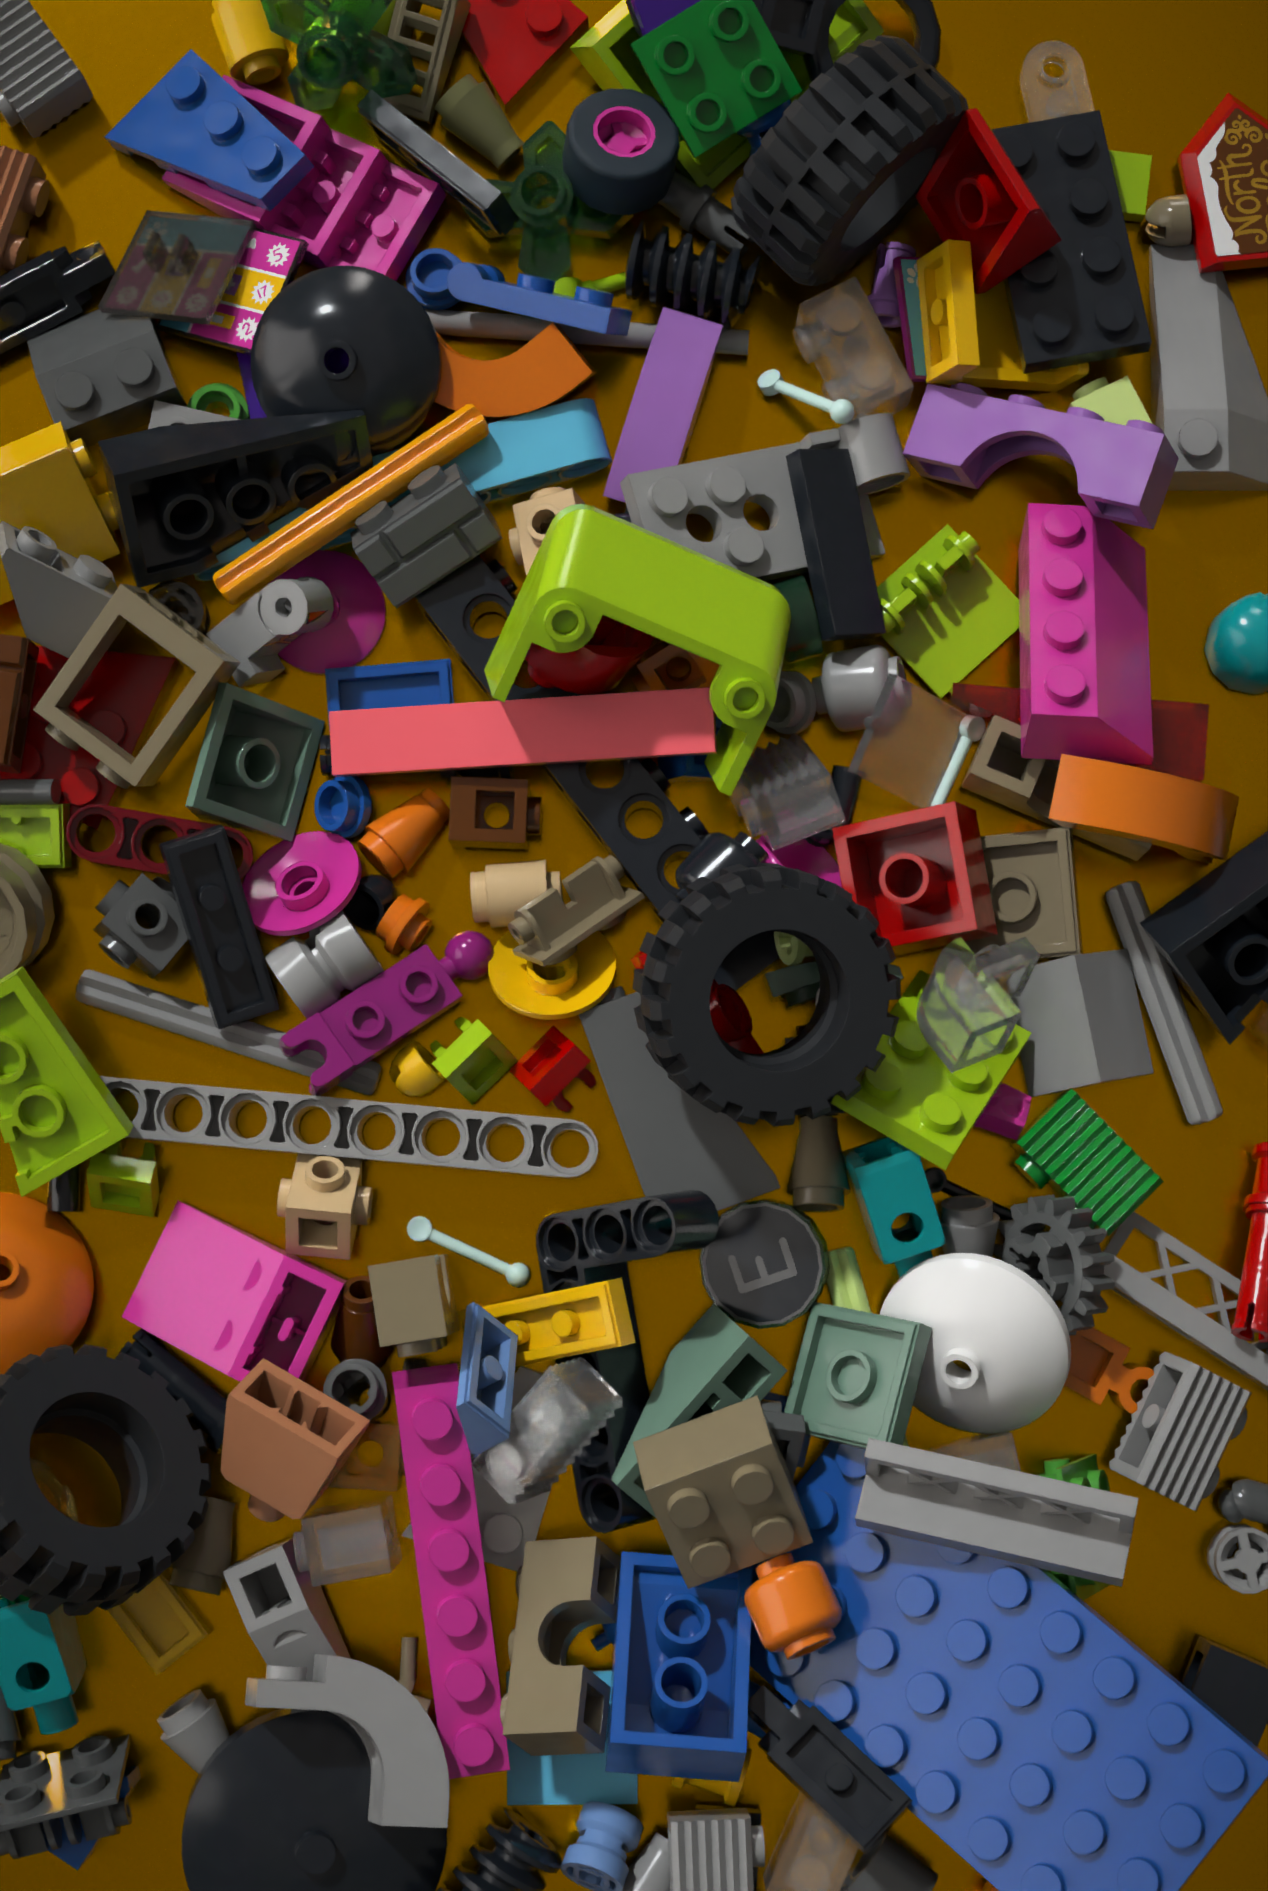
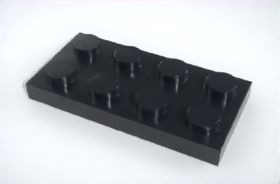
[991,110,1152,374]

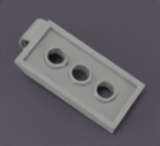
[620,413,911,581]

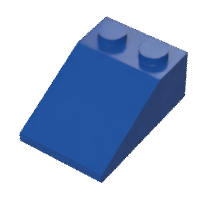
[605,1551,753,1782]

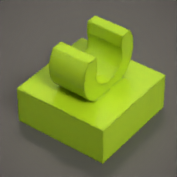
[430,1017,518,1105]
[86,1140,160,1217]

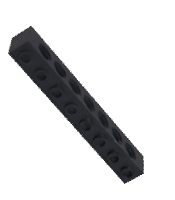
[415,555,781,993]

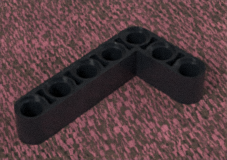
[536,1190,719,1533]

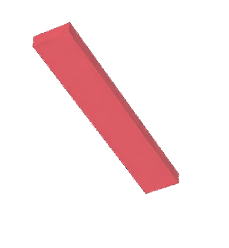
[329,687,717,777]

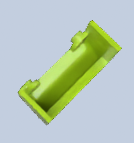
[484,504,791,796]

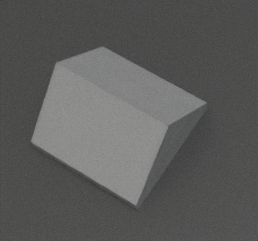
[1002,949,1154,1097]

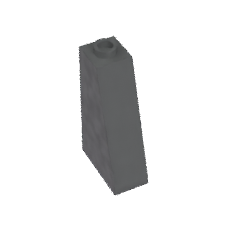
[579,986,780,1211]

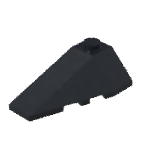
[98,410,373,588]

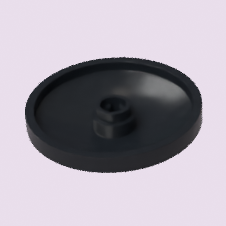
[182,1709,447,1891]

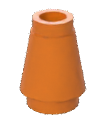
[357,788,450,880]

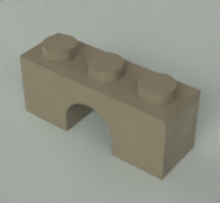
[961,714,1152,861]
[367,1254,460,1357]
[500,1536,621,1756]

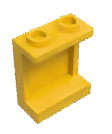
[916,239,1089,392]

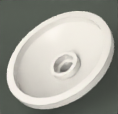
[879,1253,1071,1434]

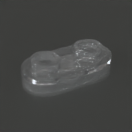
[1020,41,1095,123]

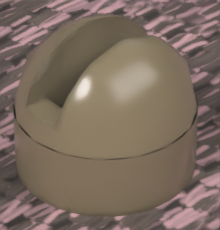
[1145,194,1192,247]

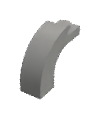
[245,1654,449,1828]

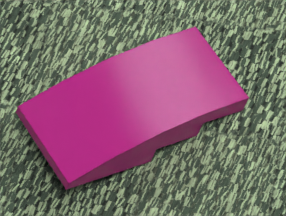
[162,75,447,281]

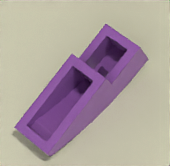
[603,307,724,503]

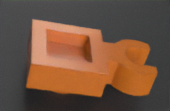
[1064,1327,1154,1414]

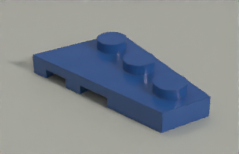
[104,49,315,211]

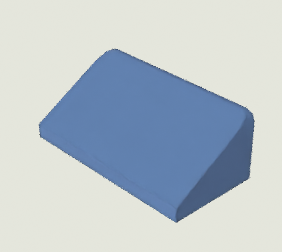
[456,1302,518,1455]

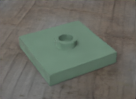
[784,1302,932,1449]

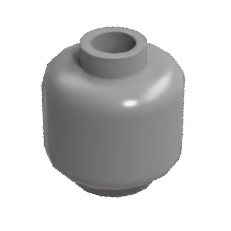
[812,644,909,732]

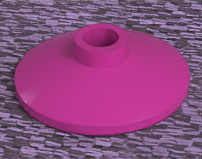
[267,550,386,675]
[242,831,362,936]

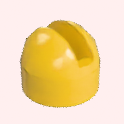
[389,1040,446,1097]

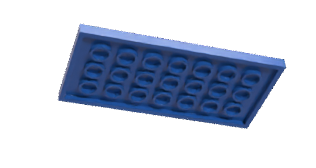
[749,1441,1268,1891]

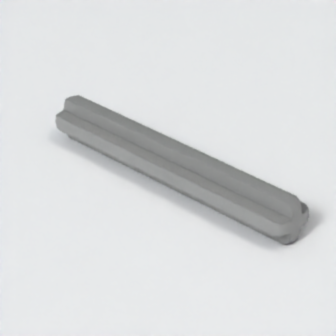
[1105,881,1223,1125]

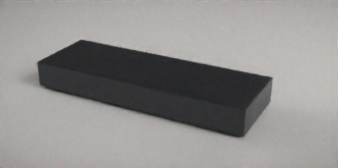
[357,89,519,236]
[786,449,886,641]
[159,824,280,1029]

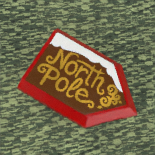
[1177,92,1268,273]

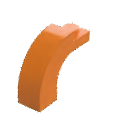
[434,322,597,417]
[1048,754,1239,863]

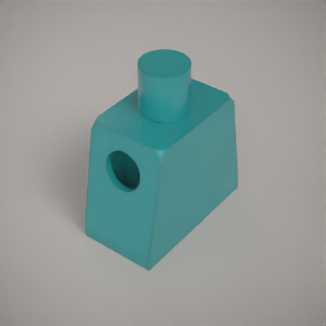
[842,1136,946,1278]
[0,1594,87,1735]

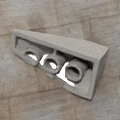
[1149,244,1268,491]

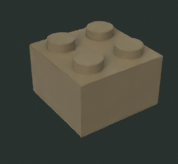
[633,1395,813,1589]

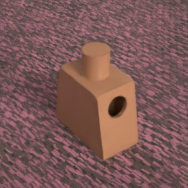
[220,1358,370,1522]

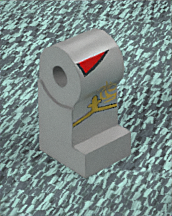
[207,577,334,687]

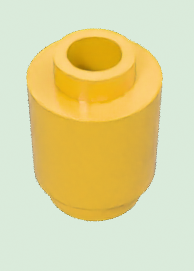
[211,0,289,85]

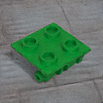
[630,0,802,158]

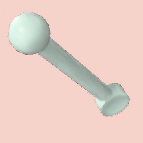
[757,369,855,424]
[930,714,986,806]
[407,1216,531,1288]

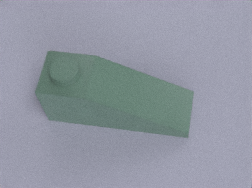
[611,1303,788,1518]

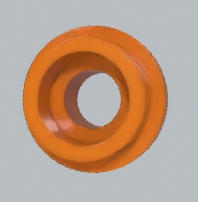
[375,894,432,955]

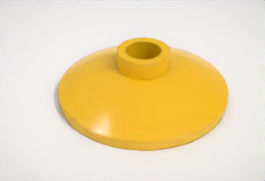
[488,931,616,1020]

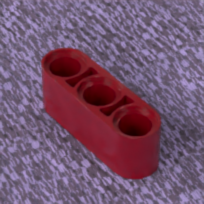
[66,804,253,879]

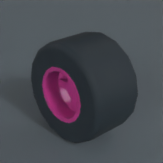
[562,89,680,215]

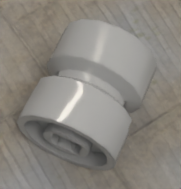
[264,910,384,1019]

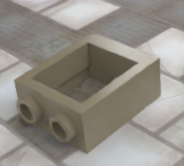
[33,584,241,789]

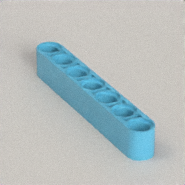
[194,398,612,581]

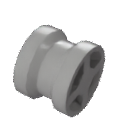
[1207,1523,1268,1594]

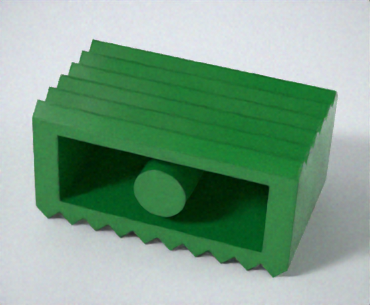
[1011,1089,1164,1236]

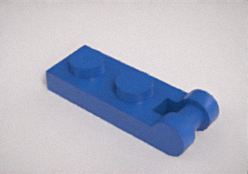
[447,262,632,336]

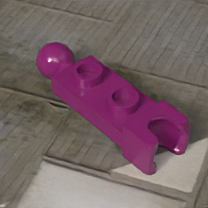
[279,930,494,1096]

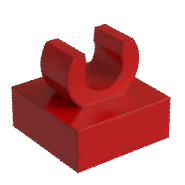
[509,1025,596,1112]

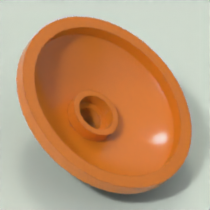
[0,1192,94,1375]

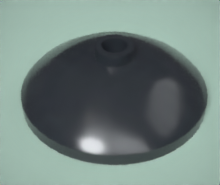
[251,266,442,457]

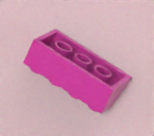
[1018,503,1153,765]

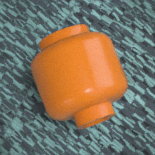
[744,1553,842,1660]

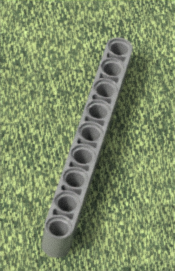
[100,1076,600,1179]

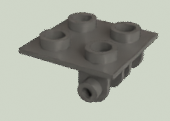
[0,1734,132,1860]

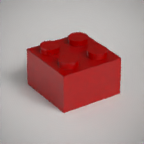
[832,801,998,956]

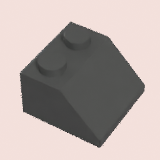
[27,305,187,447]

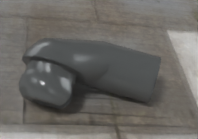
[1218,1478,1268,1528]

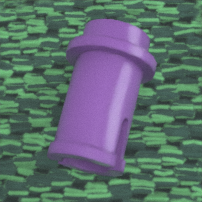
[864,242,917,328]

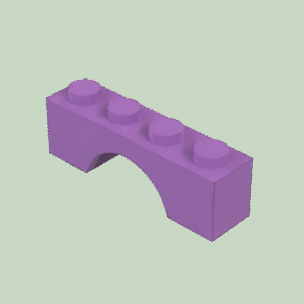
[903,382,1179,530]

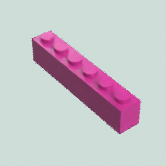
[392,1363,510,1779]

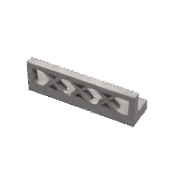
[1101,1212,1268,1391]
[855,1438,1139,1587]

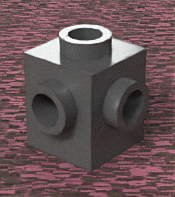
[93,873,188,979]

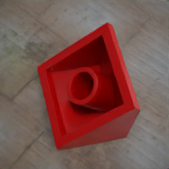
[915,108,1062,294]

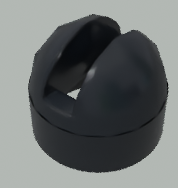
[344,874,398,930]

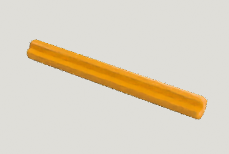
[212,404,489,605]

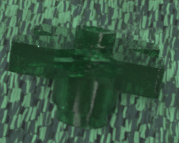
[261,0,418,111]
[462,121,634,281]

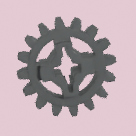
[993,1194,1115,1336]

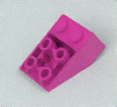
[122,1200,348,1382]

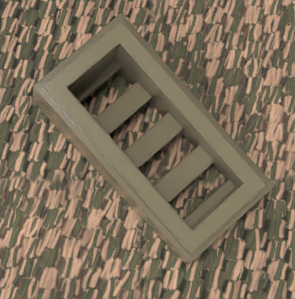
[374,0,471,124]

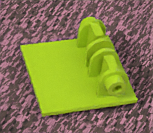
[877,524,1019,700]

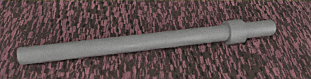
[424,308,750,355]

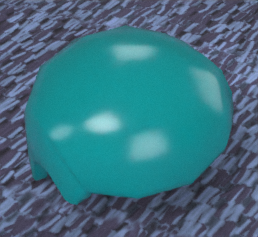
[1204,592,1268,695]

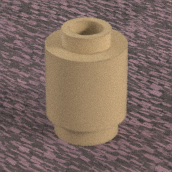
[470,859,563,928]

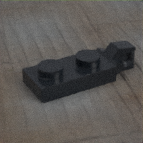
[0,241,116,355]
[748,1685,912,1855]

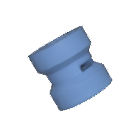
[560,1801,644,1891]

